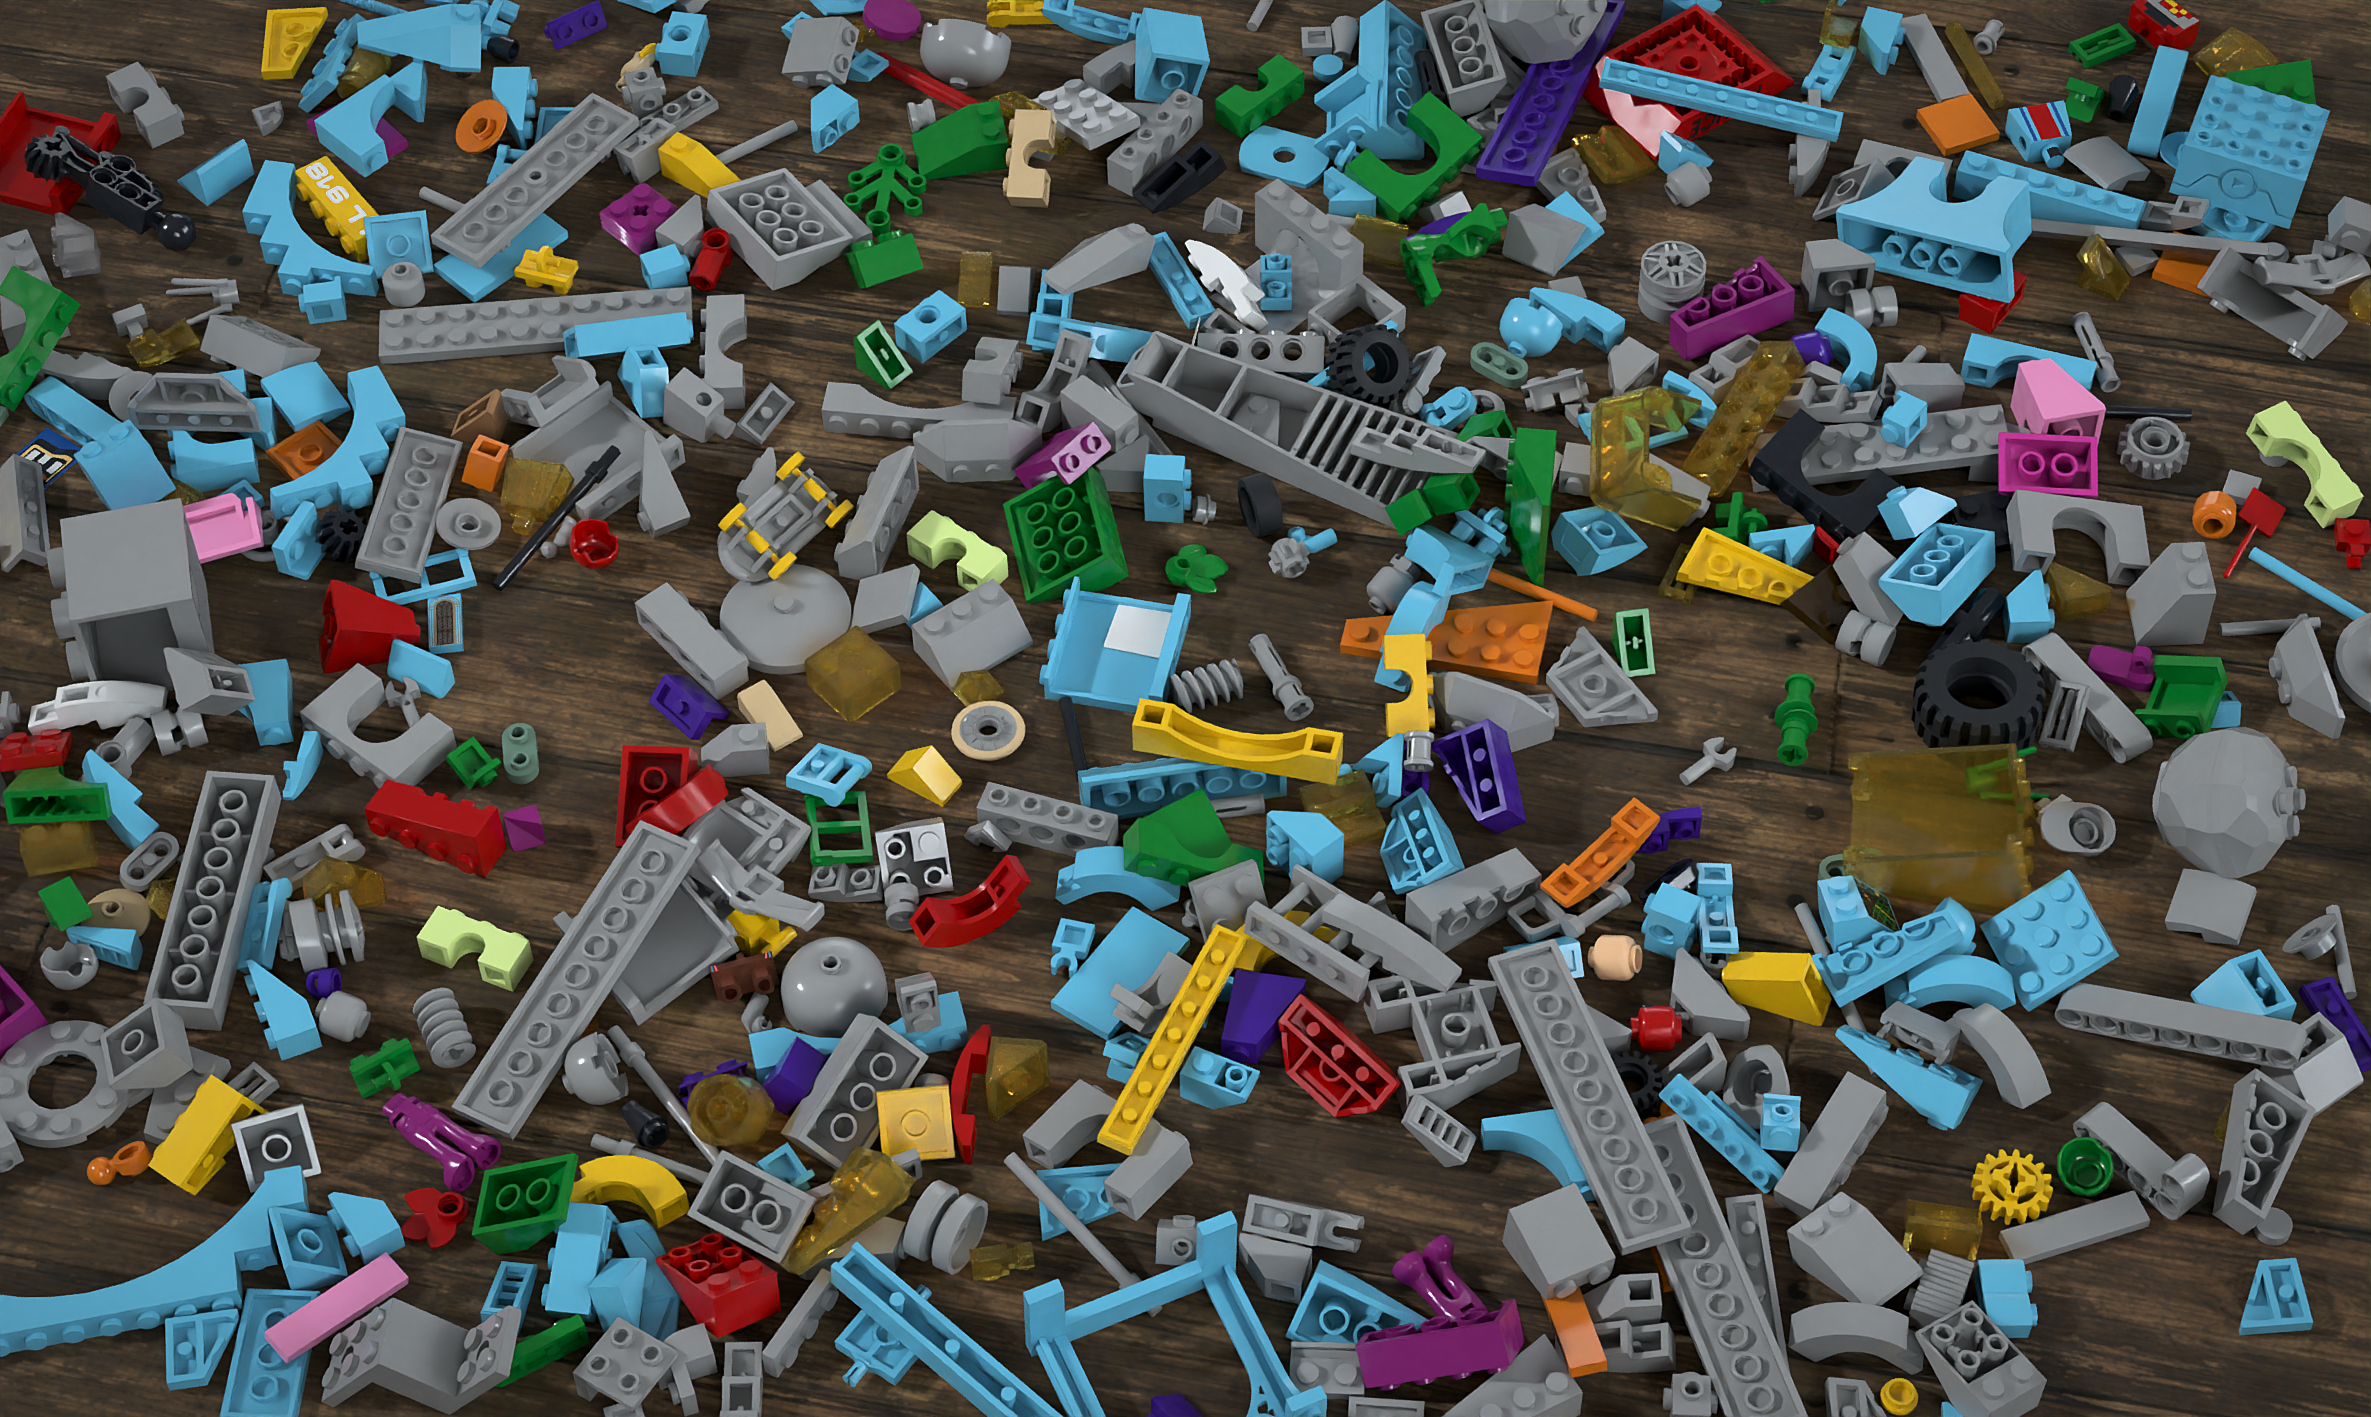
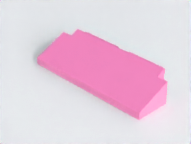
[183,493,264,564]

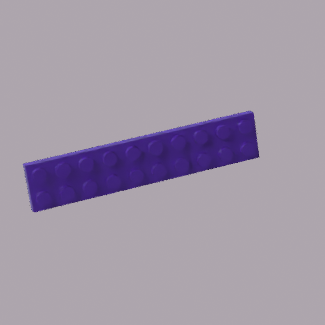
[1476,0,1626,187]

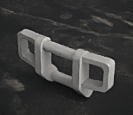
[1507,859,1635,942]

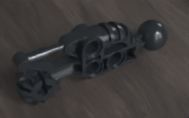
[24,126,196,252]

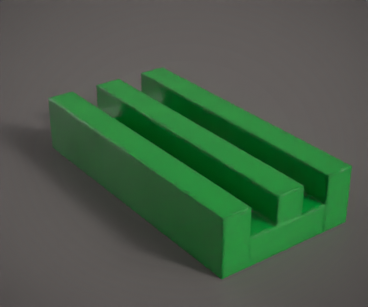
[2068,23,2136,69]

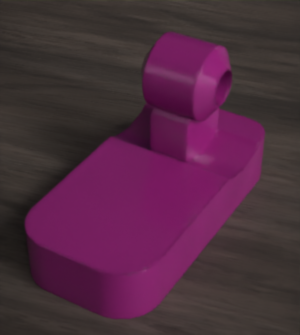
[2087,645,2155,692]

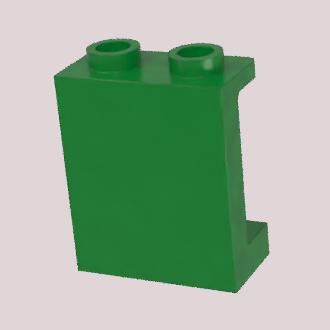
[2134,655,2228,739]

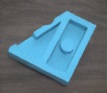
[2238,1258,2313,1335]
[165,1308,240,1391]

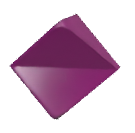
[503,804,546,852]

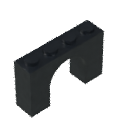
[1747,408,1901,545]

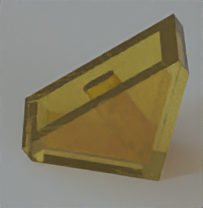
[2046,561,2113,622]

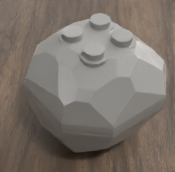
[1480,0,1607,64]
[2153,727,2306,878]

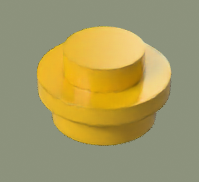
[1880,1378,1918,1416]

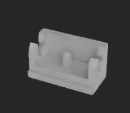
[612,117,678,184]
[1876,1001,1961,1066]

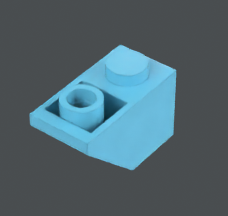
[1858,6,1906,75]
[811,84,860,154]
[617,345,669,418]
[2002,570,2055,644]
[1180,1046,1260,1110]
[327,1192,405,1266]

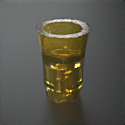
[337,44,392,100]

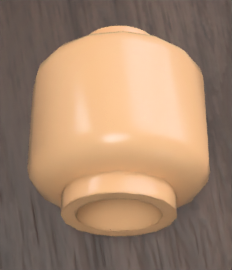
[1588,935,1642,981]

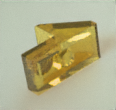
[2075,233,2132,301]

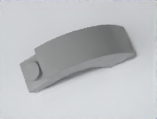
[1014,329,1094,433]
[1109,951,1193,1034]
[1946,1003,2051,1109]
[1788,1302,1924,1375]

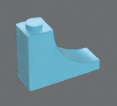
[314,74,397,177]
[1404,524,1495,597]
[238,659,294,746]
[1480,1109,1595,1202]

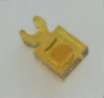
[969,1242,1035,1281]

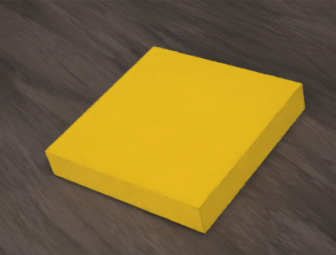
[876,1084,955,1161]

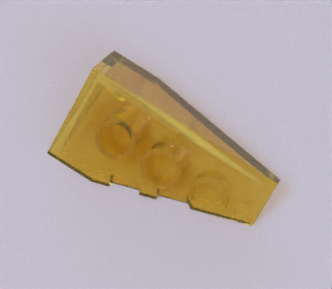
[781,1146,916,1275]

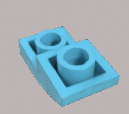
[1260,253,1292,310]

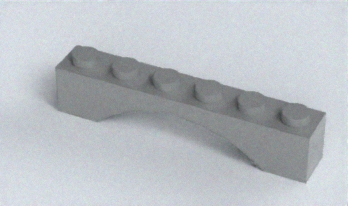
[821,382,1017,439]

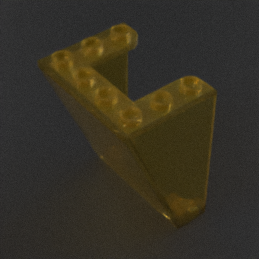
[1842,743,2035,914]

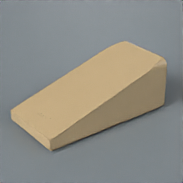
[737,680,803,752]

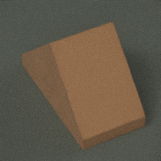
[450,389,507,443]

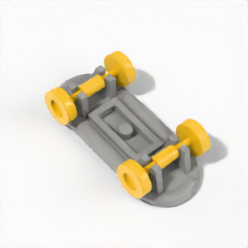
[718,451,854,582]

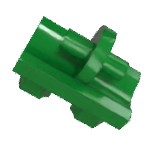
[1712,492,1767,546]
[349,1038,421,1099]

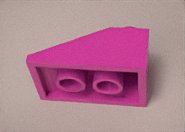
[1998,432,2098,500]

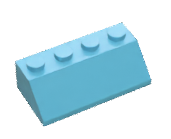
[1878,522,1996,626]

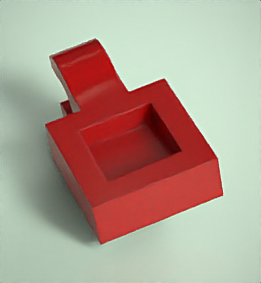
[2333,518,2371,569]

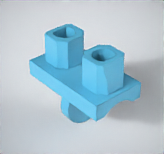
[470,0,520,37]
[1449,507,1511,558]

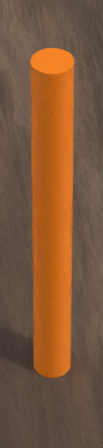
[1487,568,1598,622]

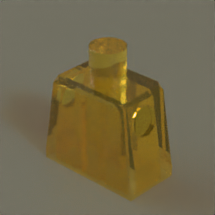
[501,457,575,535]

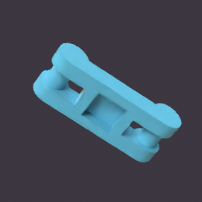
[1801,38,1856,102]

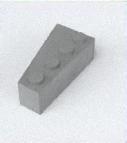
[1405,848,1542,953]
[1442,1334,1583,1417]

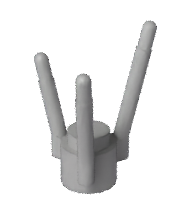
[166,278,240,326]

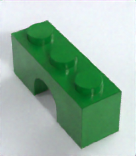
[1215,54,1304,138]

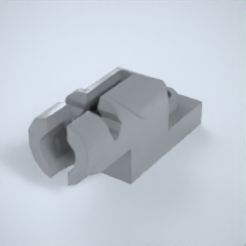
[1242,1194,1365,1253]

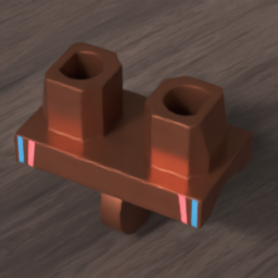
[709,951,780,1004]

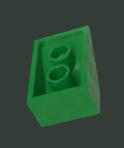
[911,100,1009,180]
[472,1153,579,1255]

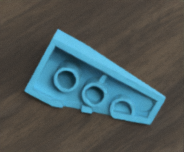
[357,4,481,72]
[1835,1024,1983,1130]
[1285,1260,1428,1343]

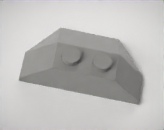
[127,373,262,433]
[913,418,1043,483]
[2269,613,2346,739]
[1428,671,1556,753]

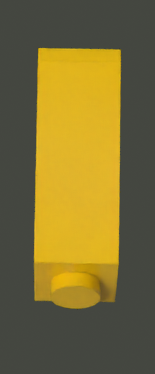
[1722,952,1832,1026]

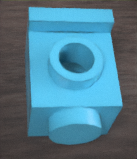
[298,276,347,324]
[1880,390,1927,449]
[1760,1093,1801,1152]

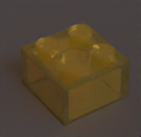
[805,625,901,724]

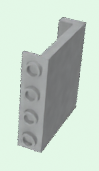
[509,380,686,523]
[553,873,739,1026]

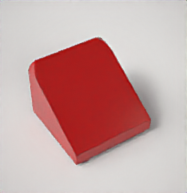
[1812,526,1840,565]

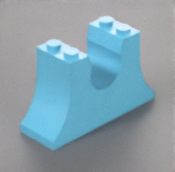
[1836,156,2032,303]

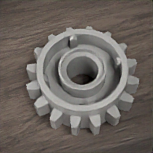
[2117,417,2190,480]

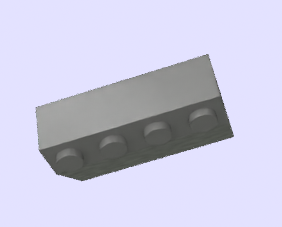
[705,168,854,290]

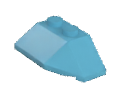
[1380,788,1465,895]

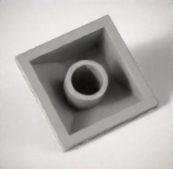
[1812,158,1896,221]

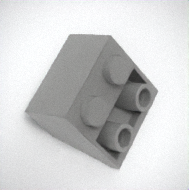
[163,647,255,716]
[2260,1012,2364,1119]

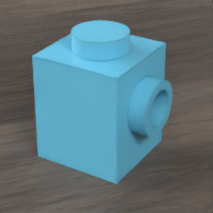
[640,243,691,289]

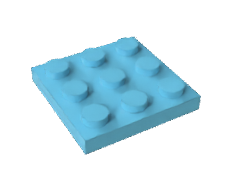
[1980,870,2119,1012]

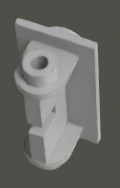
[1521,368,1589,412]

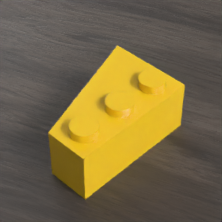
[148,1074,269,1196]

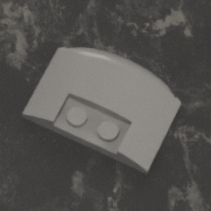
[681,787,812,921]

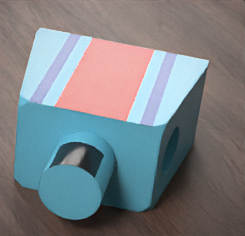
[2005,100,2072,169]

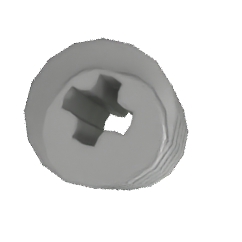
[1169,658,1243,714]
[413,987,476,1068]

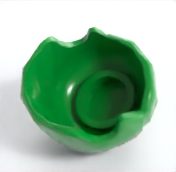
[2057,1137,2114,1197]

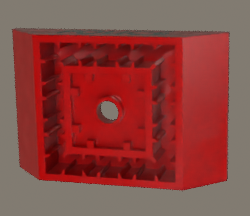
[1582,4,1795,161]

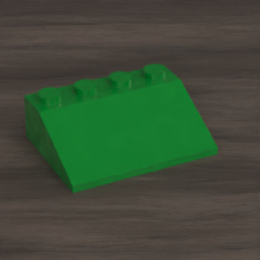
[1504,427,1557,588]
[1003,466,1129,604]

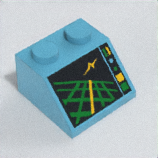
[1817,875,1900,953]

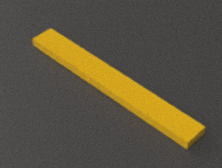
[1097,924,1248,1156]

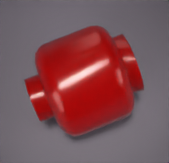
[1630,1005,1682,1052]

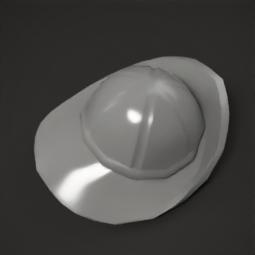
[1723,1044,1790,1129]

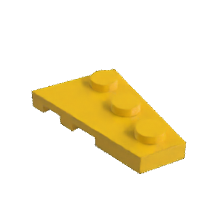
[261,7,328,80]

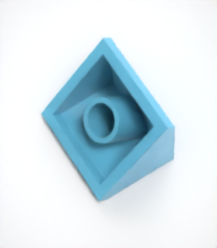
[177,139,255,206]
[268,1206,348,1291]

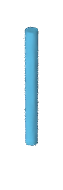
[2248,547,2367,621]

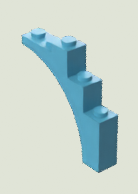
[242,160,379,297]
[270,365,405,520]

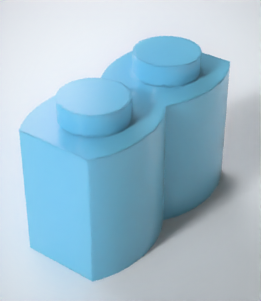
[1974,1259,2038,1338]

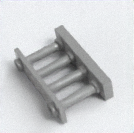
[1244,864,1382,1003]

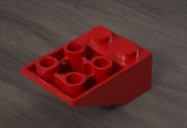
[655,1233,781,1338]

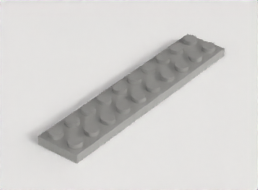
[379,286,694,365]
[451,820,701,1140]
[1488,939,1692,1256]
[1643,1114,1808,1417]

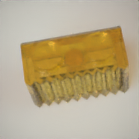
[19,821,98,876]

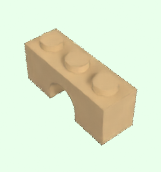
[1003,109,1057,208]

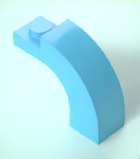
[1815,307,1877,393]
[1374,581,1451,693]
[1055,846,1181,911]
[1884,954,2016,1011]

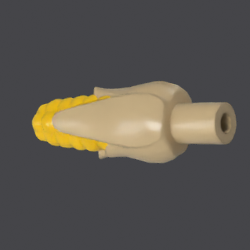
[615,43,657,92]

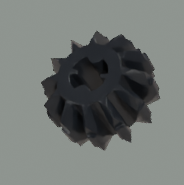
[315,506,367,564]

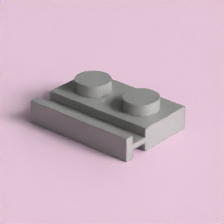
[1289,1341,1365,1400]

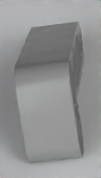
[2073,1102,2210,1220]

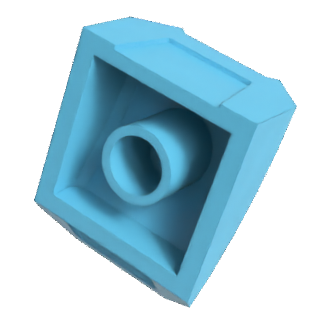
[1551,504,1648,576]

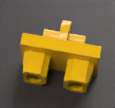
[514,245,579,295]

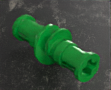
[1774,673,1818,766]

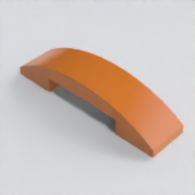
[1540,797,1660,908]

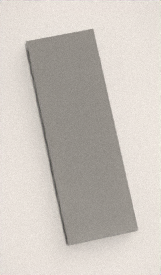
[355,426,463,584]

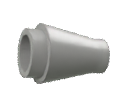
[1331,16,1360,62]

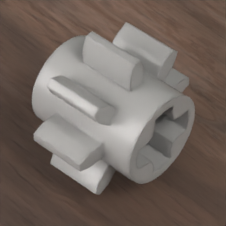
[1268,538,1310,578]

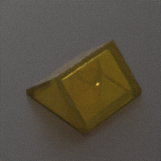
[985,1036,1050,1123]
[1902,1199,1983,1261]

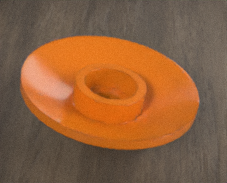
[456,99,507,154]

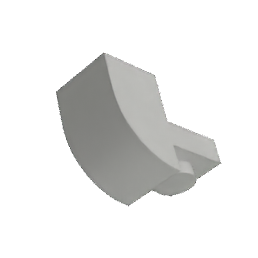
[658,1323,718,1417]

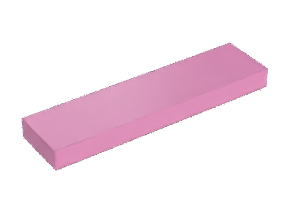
[265,1252,409,1364]

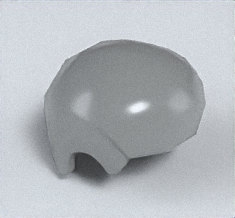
[40,941,99,990]

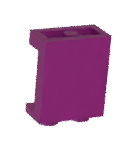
[1014,421,1111,490]

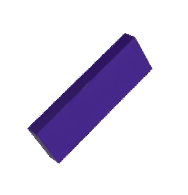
[2298,976,2371,1073]

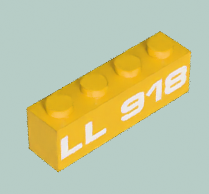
[294,156,379,263]

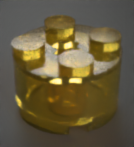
[687,1074,774,1148]

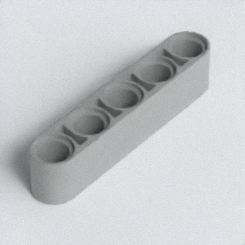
[2022,632,2153,764]

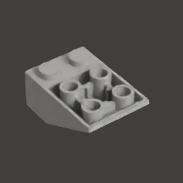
[1915,1300,2047,1417]

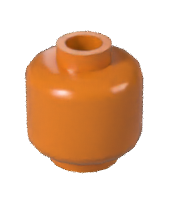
[2192,491,2236,539]

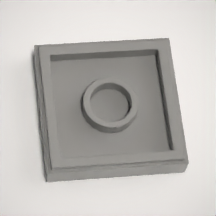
[849,564,920,637]

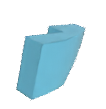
[283,731,323,800]

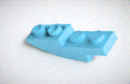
[1026,312,1153,363]

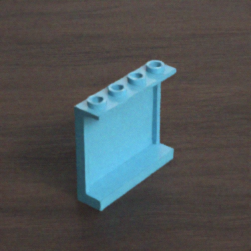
[1039,576,1191,713]

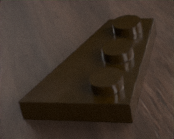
[1780,560,1856,644]

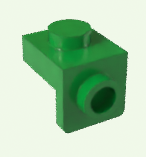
[445,736,501,790]

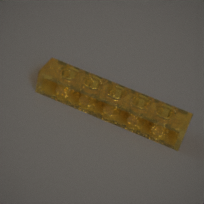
[1680,341,1805,497]

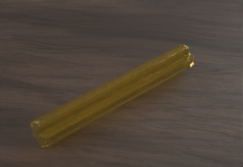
[1945,21,2006,110]

